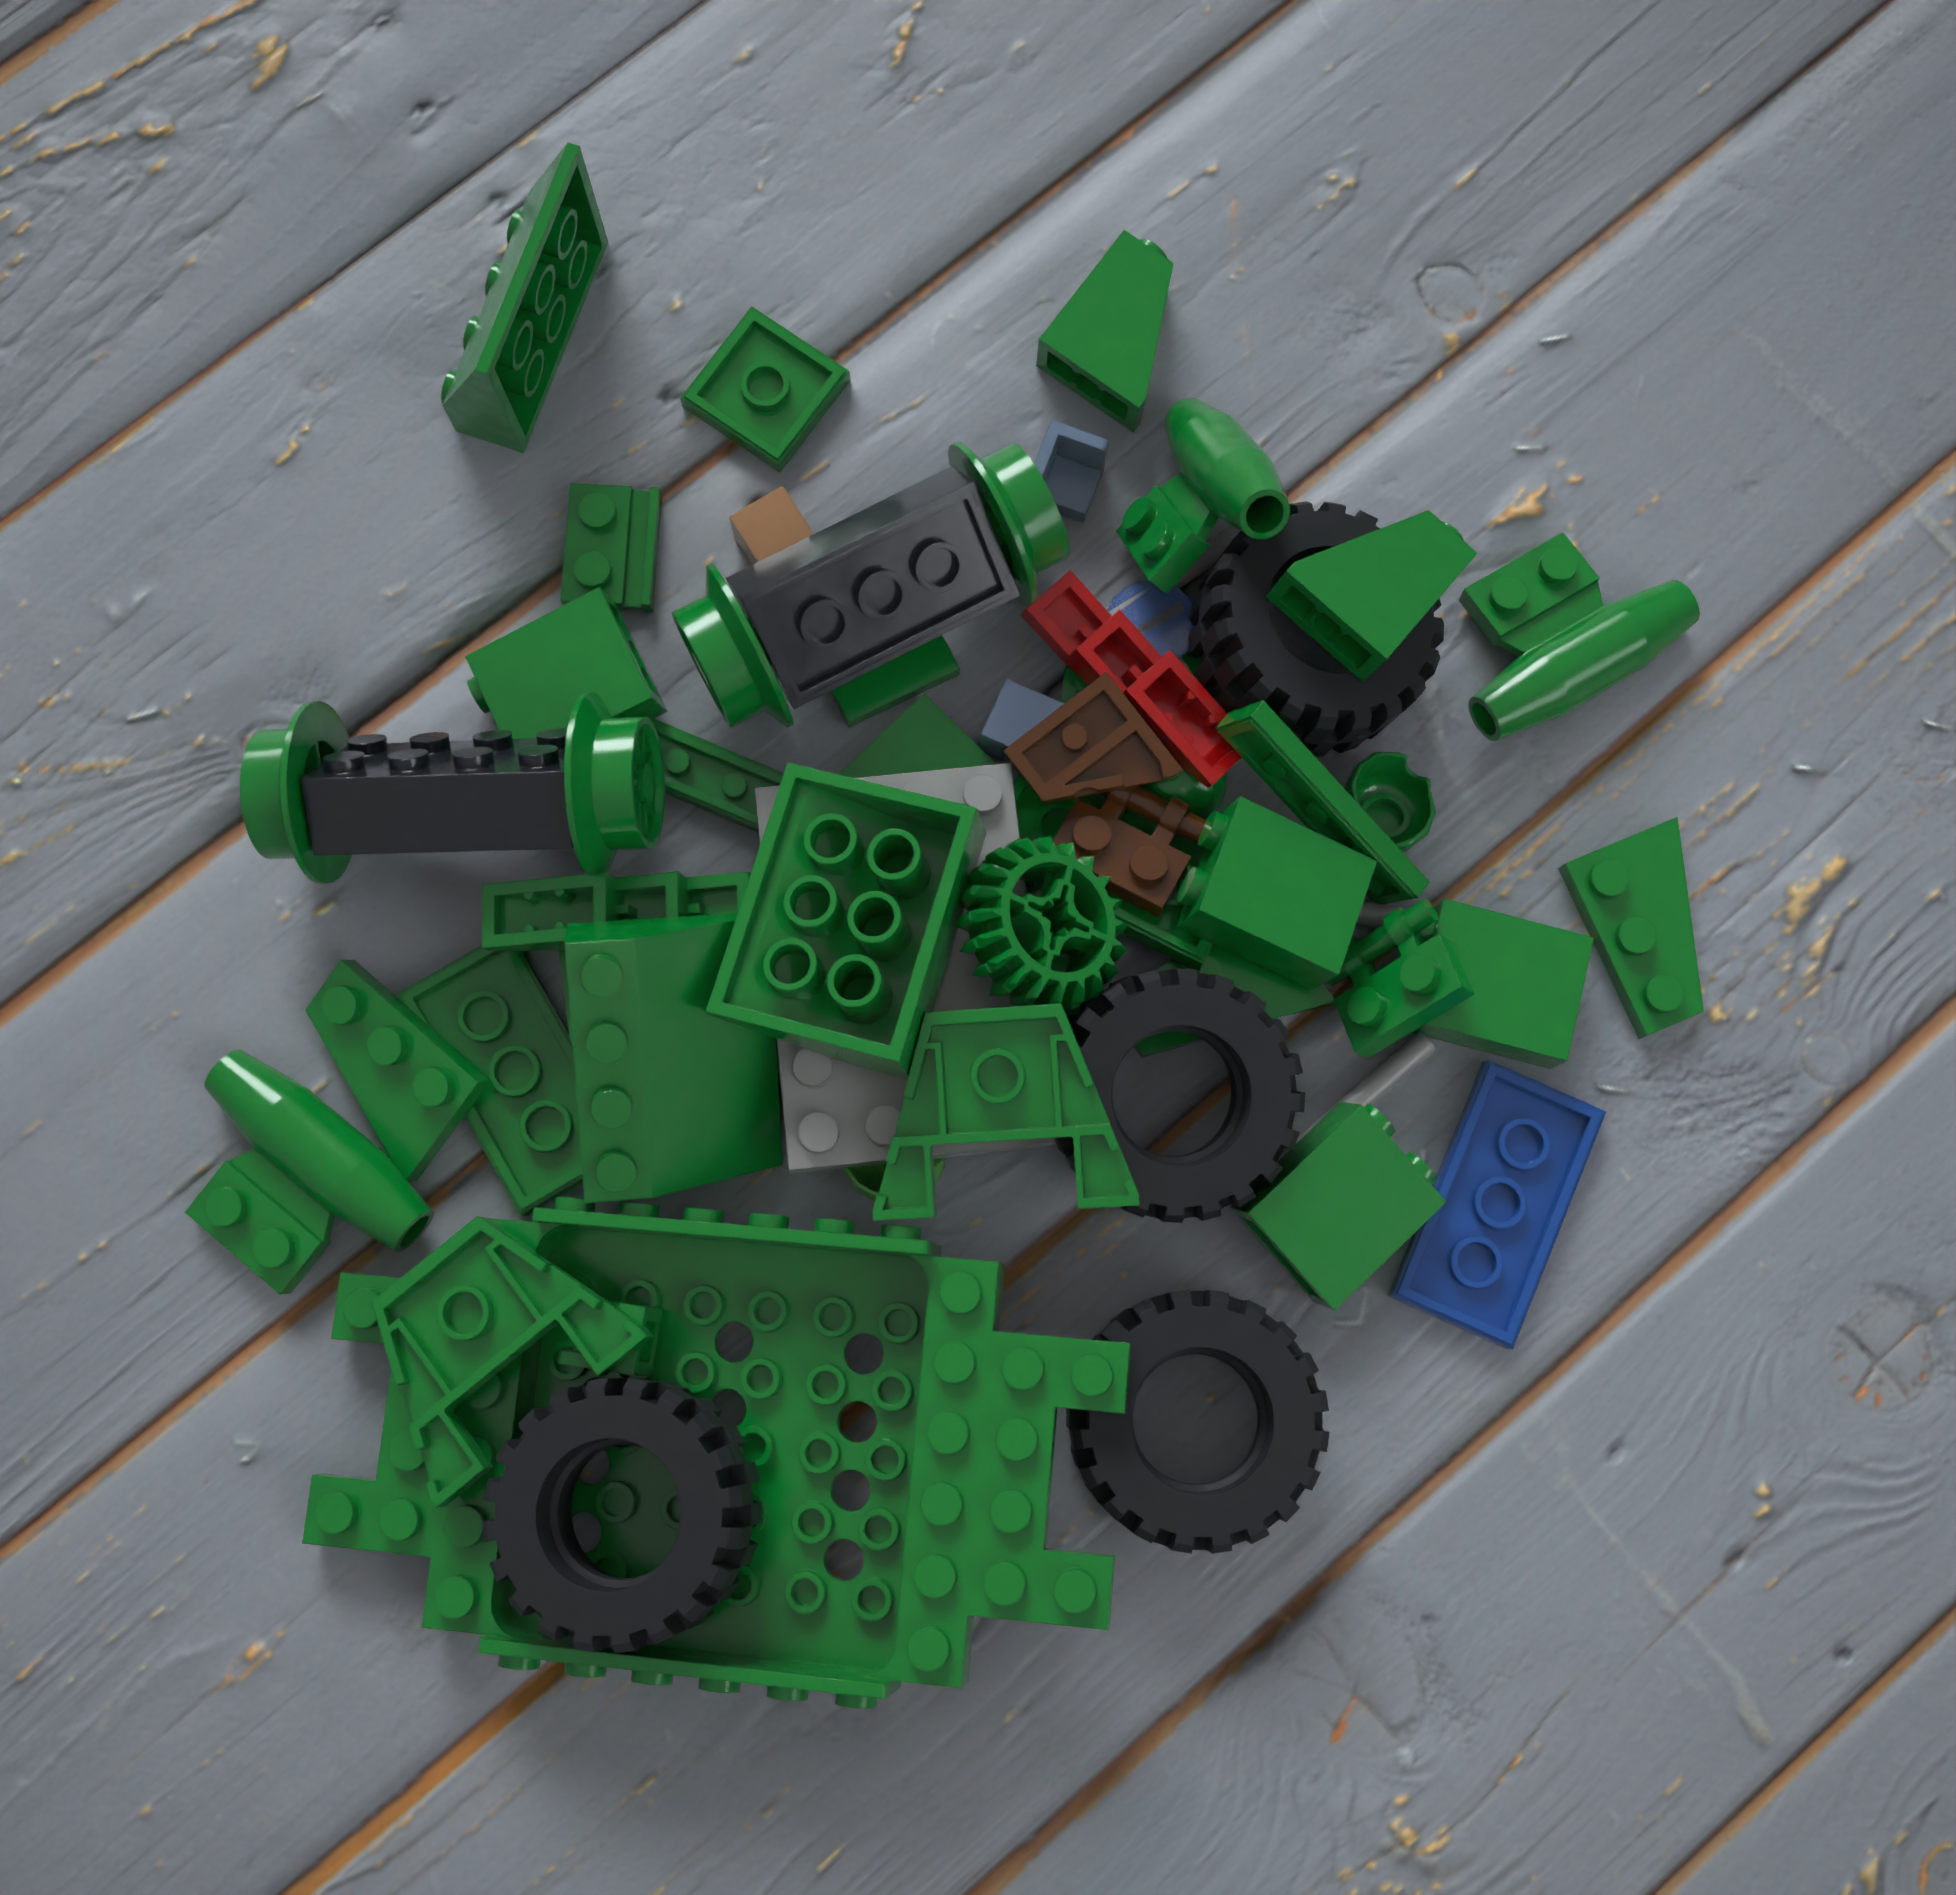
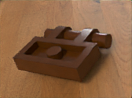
[1053,786,1206,918]

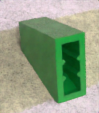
[1036,230,1174,433]
[1265,510,1478,682]

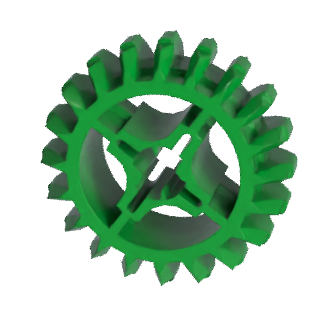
[954,836,1129,1012]

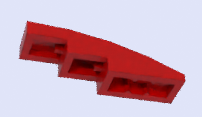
[1020,570,1242,788]

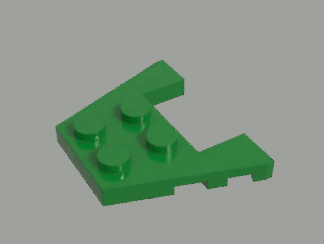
[873,1003,1140,1221]
[371,1216,653,1508]

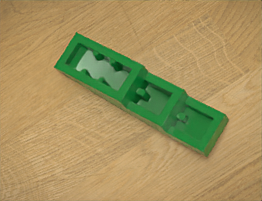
[482,871,751,951]

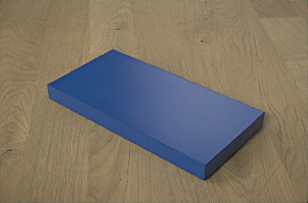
[1388,1060,1607,1349]

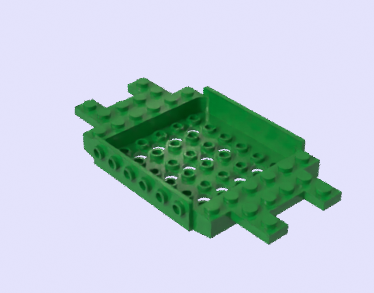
[302,1197,1131,1709]

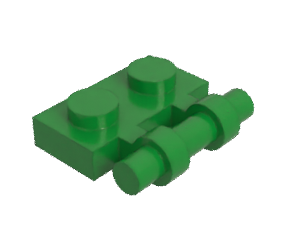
[1327,898,1475,1059]

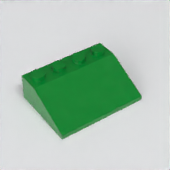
[441,142,608,453]
[706,762,987,1079]
[564,913,783,1203]

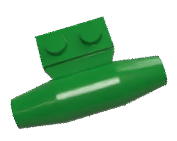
[1116,398,1290,594]
[1459,532,1700,741]
[185,1049,434,1295]

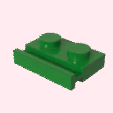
[560,483,662,613]

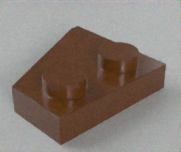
[1004,672,1183,805]

